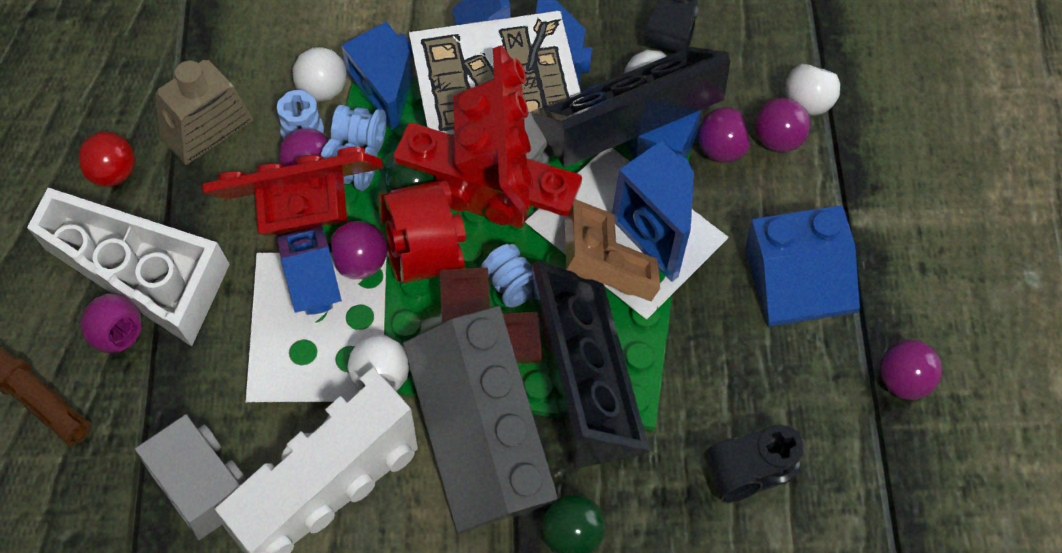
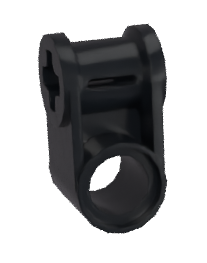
[644,0,699,53]
[703,425,804,503]

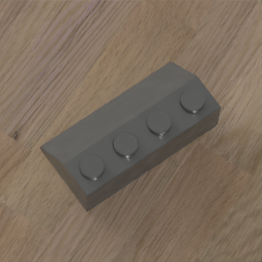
[403,306,558,534]

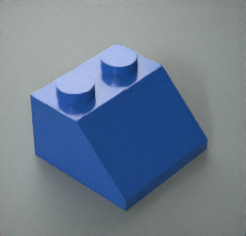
[612,140,694,282]
[745,205,860,327]

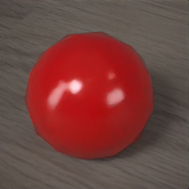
[79,131,136,188]

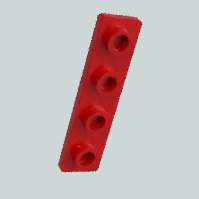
[453,45,533,211]
[394,123,582,228]
[202,147,382,236]

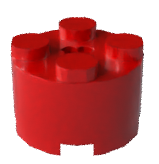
[378,180,466,284]

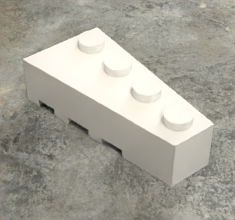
[27,188,230,346]
[215,366,418,553]

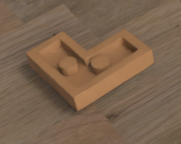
[565,199,660,302]

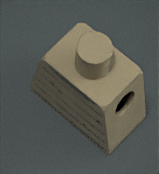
[155,60,253,165]

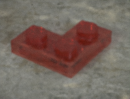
[440,268,542,364]

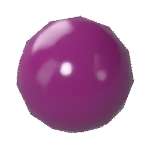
[754,98,811,153]
[698,107,750,163]
[280,127,329,167]
[331,221,387,280]
[80,293,142,354]
[880,340,942,400]

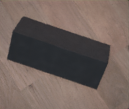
[532,47,731,168]
[532,261,650,469]

